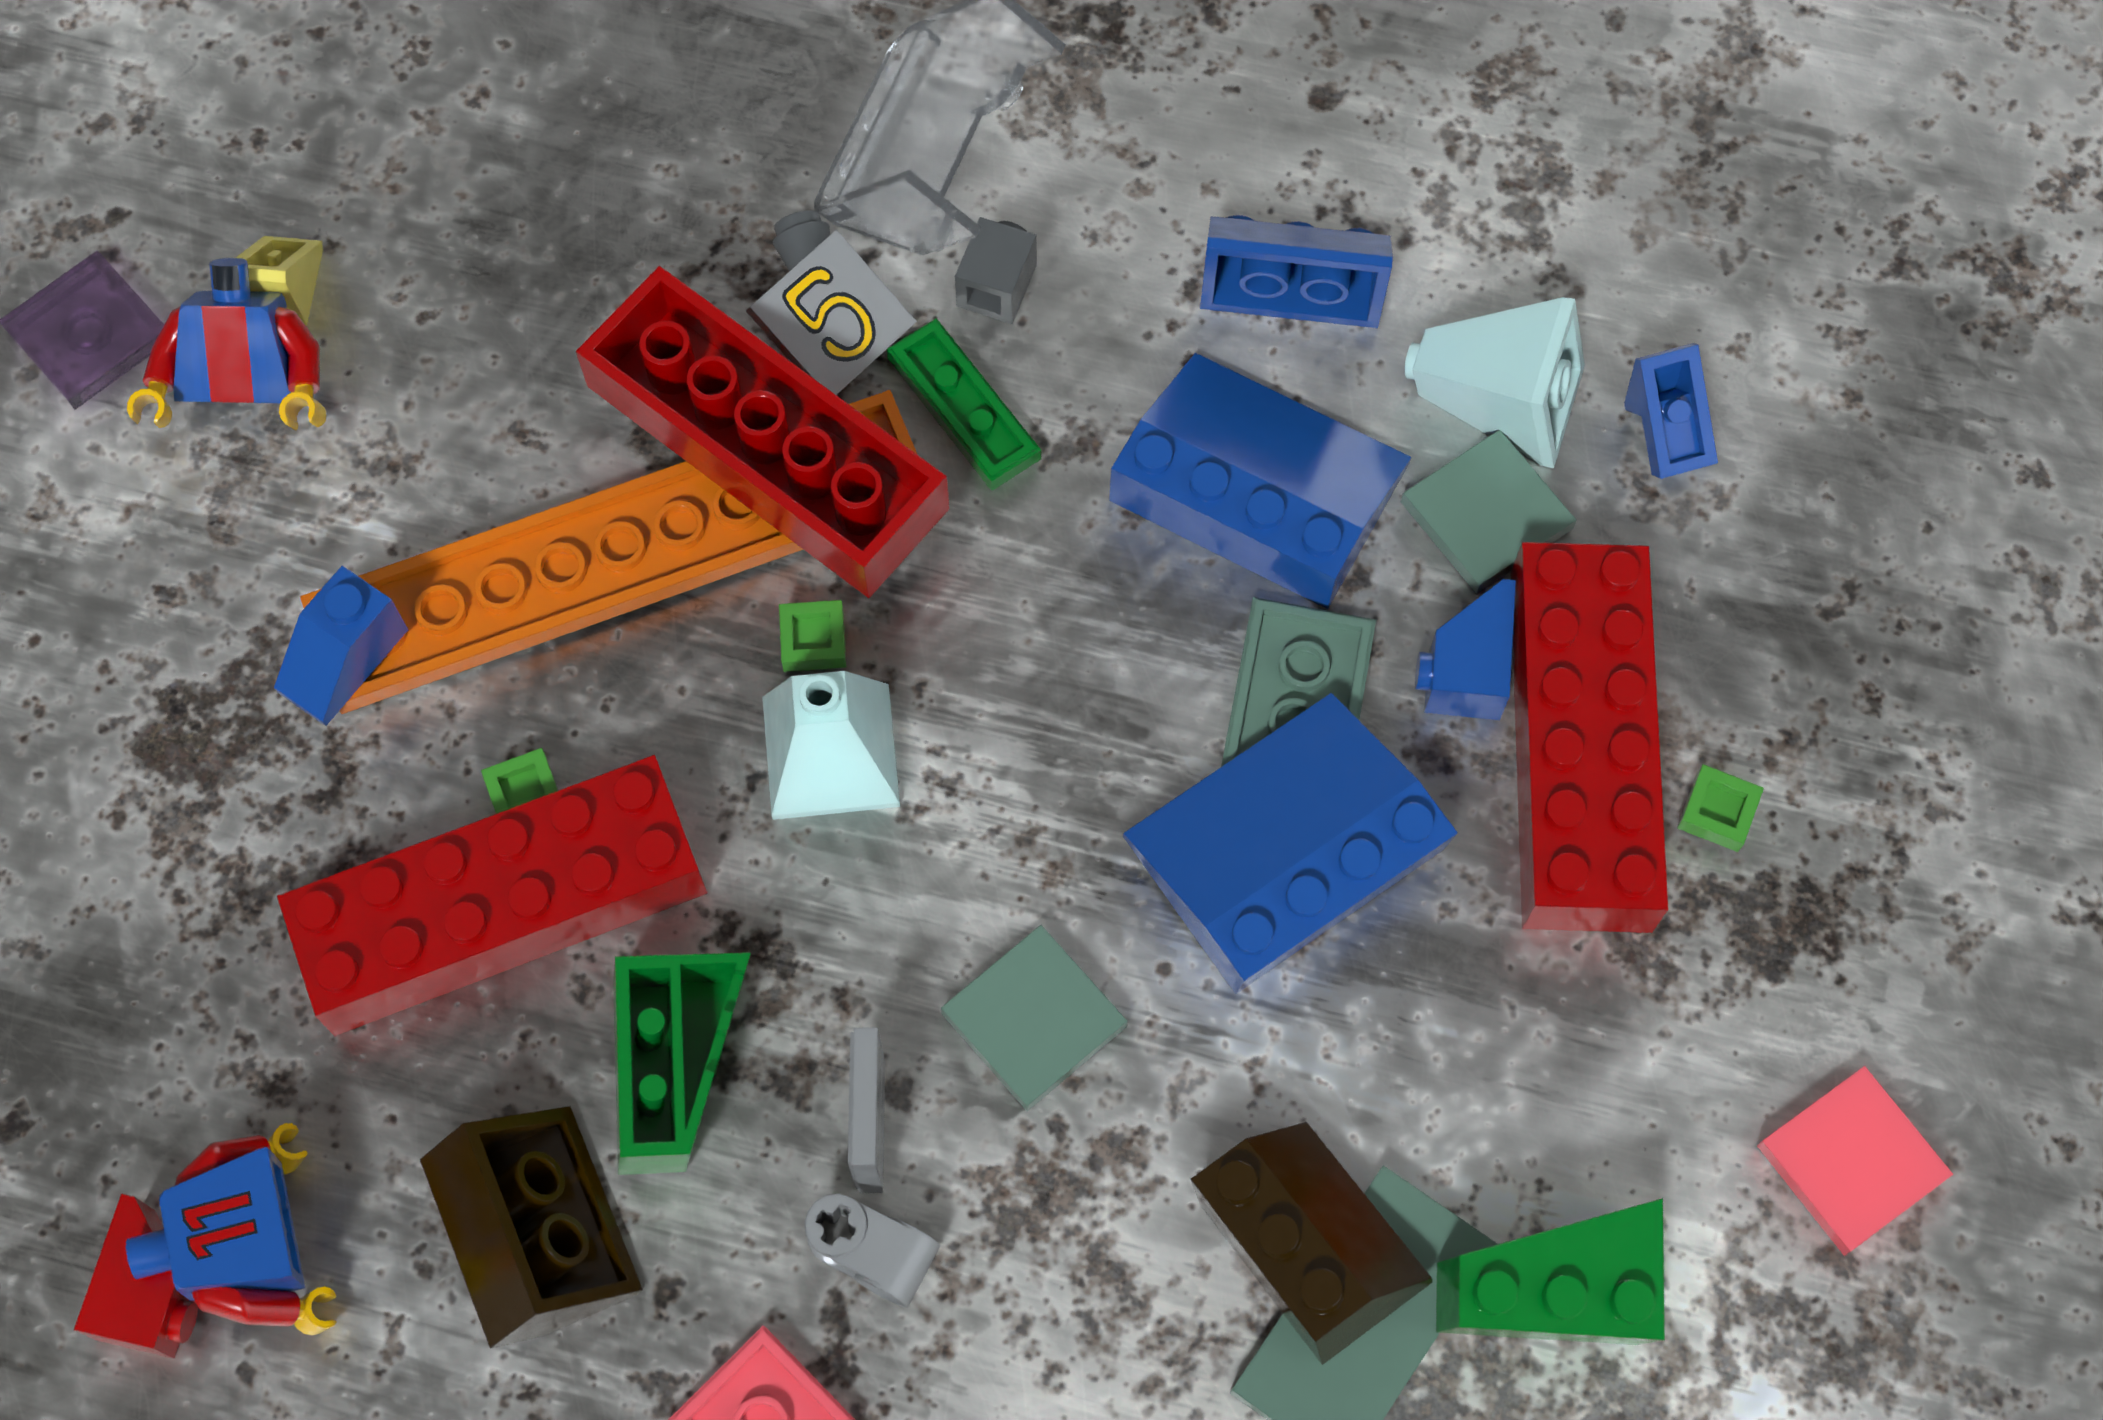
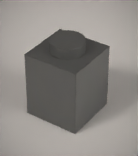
[955,217,1037,324]

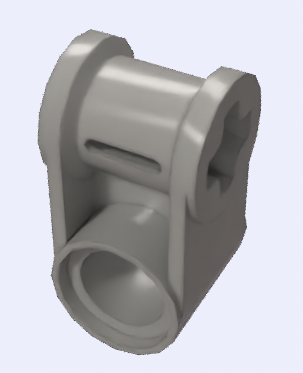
[805,1194,940,1308]

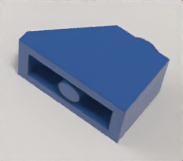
[274,566,408,726]
[1415,579,1516,721]

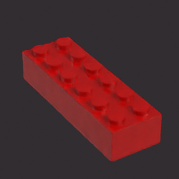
[576,265,950,598]
[1510,542,1668,933]
[277,755,708,1037]

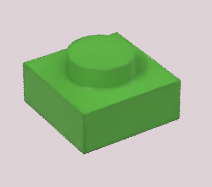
[779,600,847,672]
[481,748,558,814]
[1677,764,1764,852]

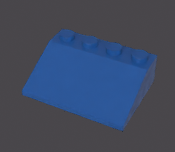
[1109,353,1411,609]
[1123,693,1458,994]

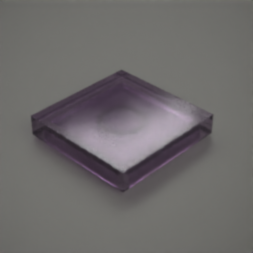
[0,250,164,410]

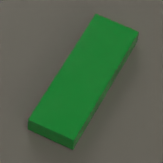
[887,318,1041,491]

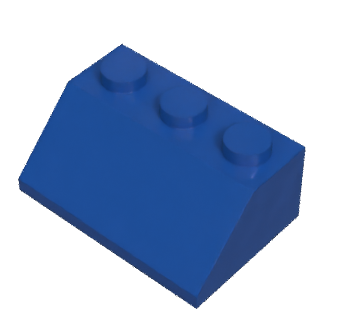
[1200,215,1393,328]

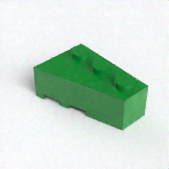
[613,953,751,1175]
[1436,1198,1665,1345]

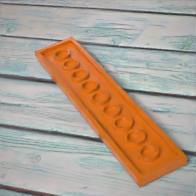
[300,390,918,714]

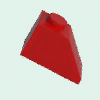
[74,1194,198,1359]

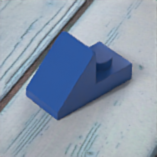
[1624,343,1718,479]

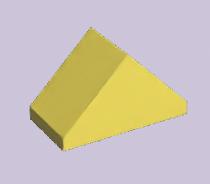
[235,236,323,326]

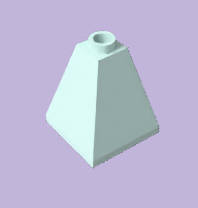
[1405,297,1585,468]
[763,671,900,820]

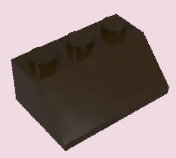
[420,1106,643,1349]
[1190,1122,1433,1365]

